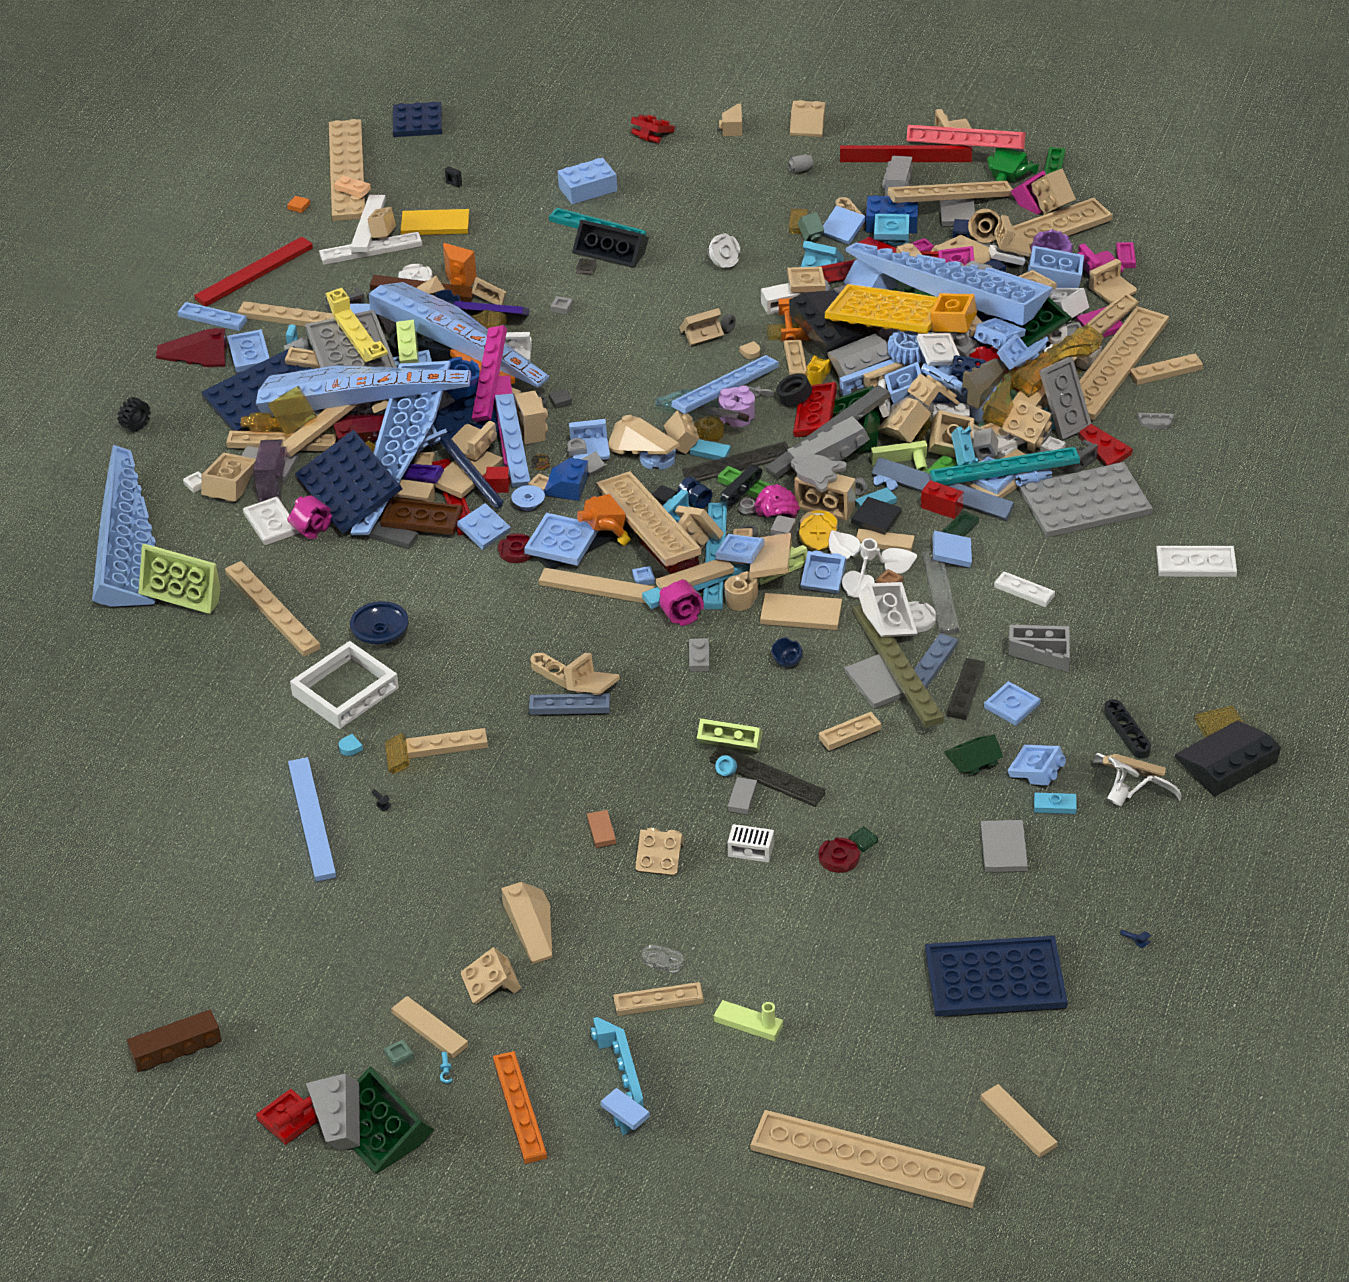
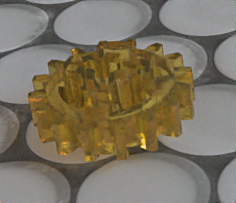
[241,412,280,432]

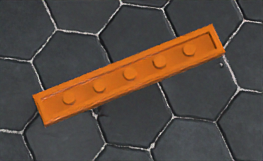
[493,1051,547,1164]

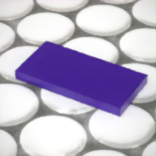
[454,301,530,315]

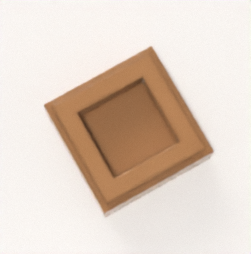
[876,569,903,583]

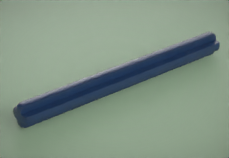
[440,434,504,509]

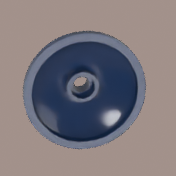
[350,601,409,644]

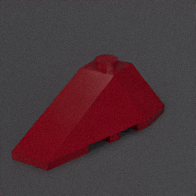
[156,328,228,367]
[333,414,385,444]

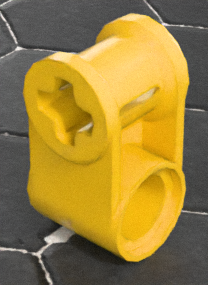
[806,355,832,385]

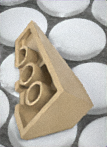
[608,415,680,454]

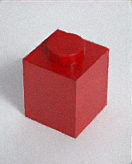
[483,467,510,493]

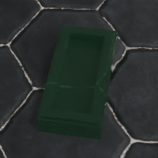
[942,511,979,537]

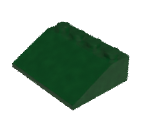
[989,297,1072,347]
[832,385,881,453]
[353,1066,434,1174]

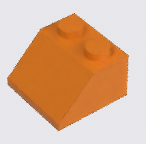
[443,243,477,287]

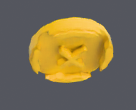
[799,515,836,551]

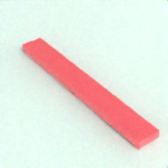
[907,125,1026,149]

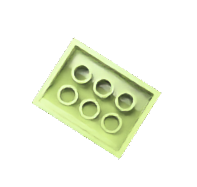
[138,543,220,614]

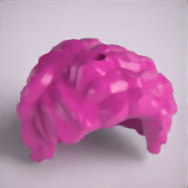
[754,484,800,518]

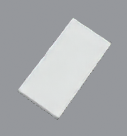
[1156,546,1237,577]

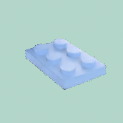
[227,329,269,373]

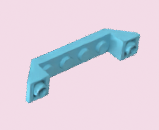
[590,1017,644,1135]

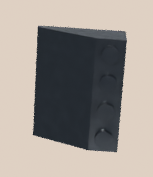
[789,290,872,358]
[1174,720,1281,797]

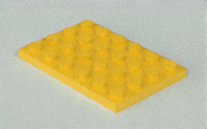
[825,284,938,334]

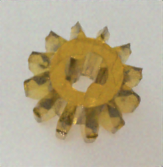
[694,415,724,442]

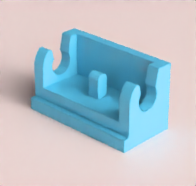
[951,426,978,465]

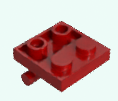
[631,114,675,144]
[256,1089,318,1145]

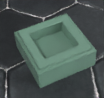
[384,1039,414,1068]

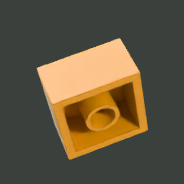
[930,293,977,333]

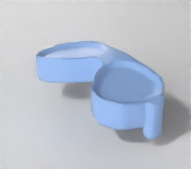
[874,475,899,491]

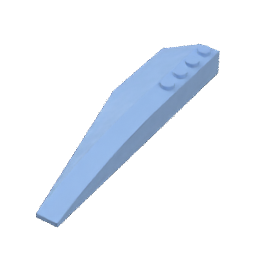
[351,361,451,535]

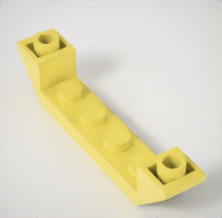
[326,288,388,362]

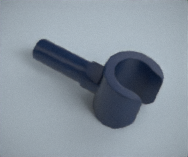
[1120,929,1151,948]

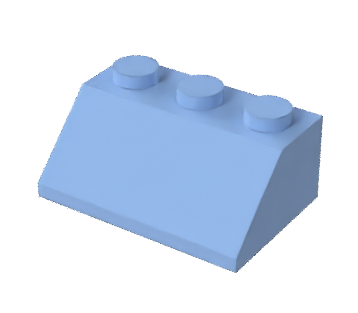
[844,259,898,290]

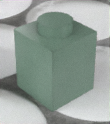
[797,212,824,241]

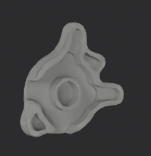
[791,454,846,492]

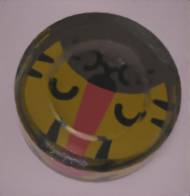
[531,454,550,470]

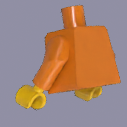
[577,494,631,546]

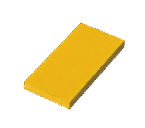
[401,209,470,235]

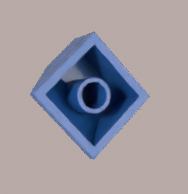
[544,458,588,501]

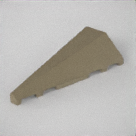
[962,358,1009,409]

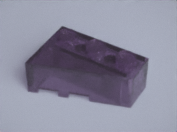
[253,439,287,501]

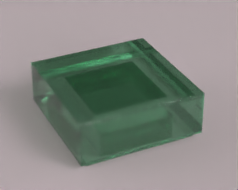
[849,826,878,852]

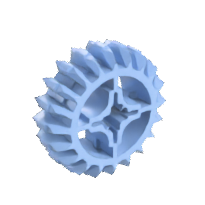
[887,330,931,365]

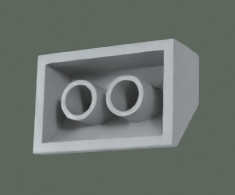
[827,334,892,378]

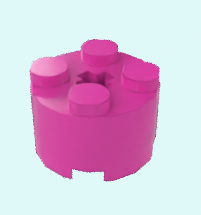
[287,496,332,539]
[659,579,704,626]

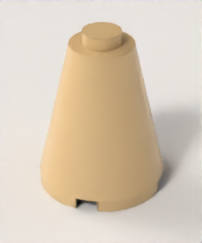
[968,209,1001,243]

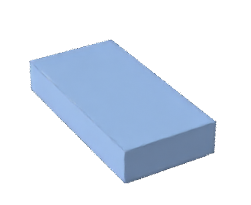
[601,1088,650,1130]

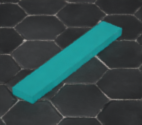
[549,207,647,236]

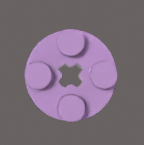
[719,386,755,427]

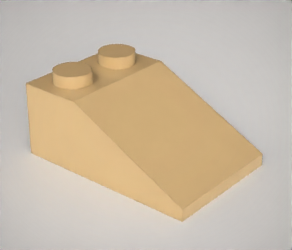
[879,398,931,443]
[201,452,258,502]

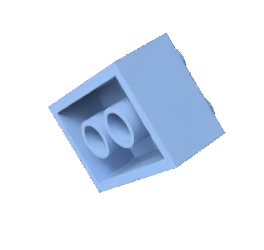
[558,158,617,204]
[1028,246,1084,288]

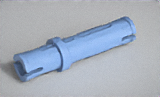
[921,363,968,395]

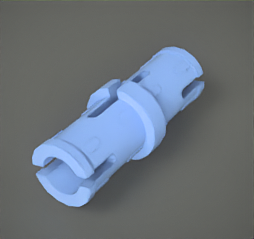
[1015,468,1052,486]

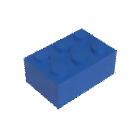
[866,195,918,233]

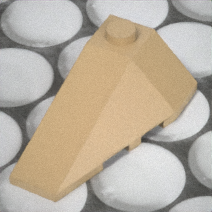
[501,882,552,964]

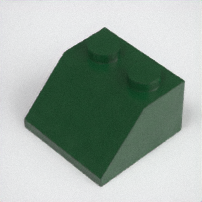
[944,734,1003,775]

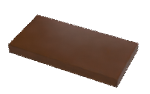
[380,498,463,535]

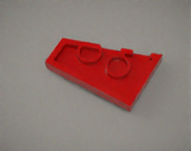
[1078,424,1133,466]

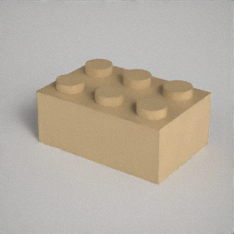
[795,474,856,521]

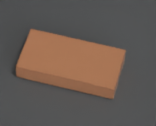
[587,810,616,848]

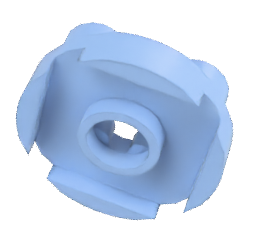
[639,449,676,470]

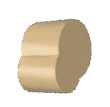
[724,571,758,611]

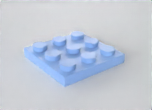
[524,513,598,566]

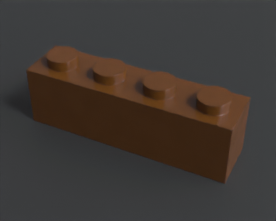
[126,1009,222,1072]

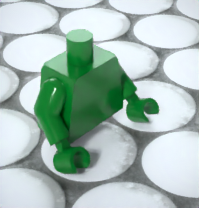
[987,147,1039,183]

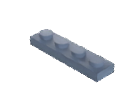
[914,633,958,689]
[529,693,610,715]

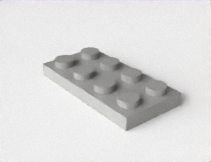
[1039,357,1091,439]

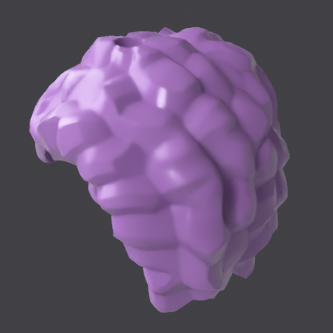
[1030,229,1073,253]

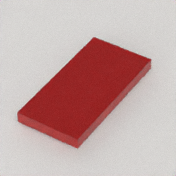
[793,382,837,437]

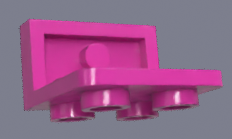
[1077,243,1124,276]

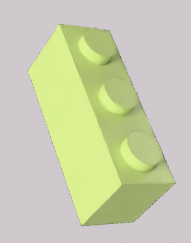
[396,319,419,364]
[697,719,763,752]

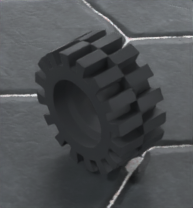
[117,397,151,432]

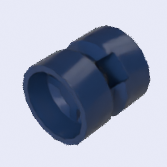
[677,477,713,509]

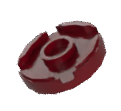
[498,533,533,564]
[818,837,860,873]

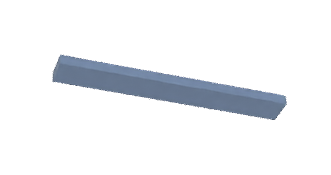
[871,457,1015,521]

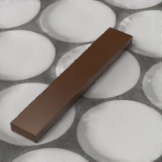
[370,275,474,302]

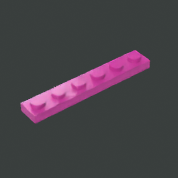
[472,325,507,422]

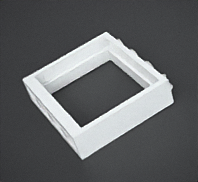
[290,641,399,729]

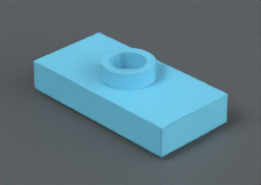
[1034,793,1076,814]

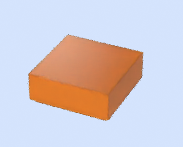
[287,196,310,213]

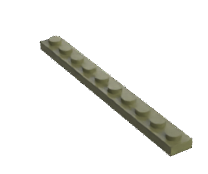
[853,605,944,727]

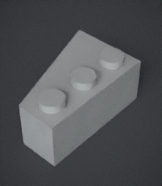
[1009,625,1070,672]
[306,1073,360,1151]

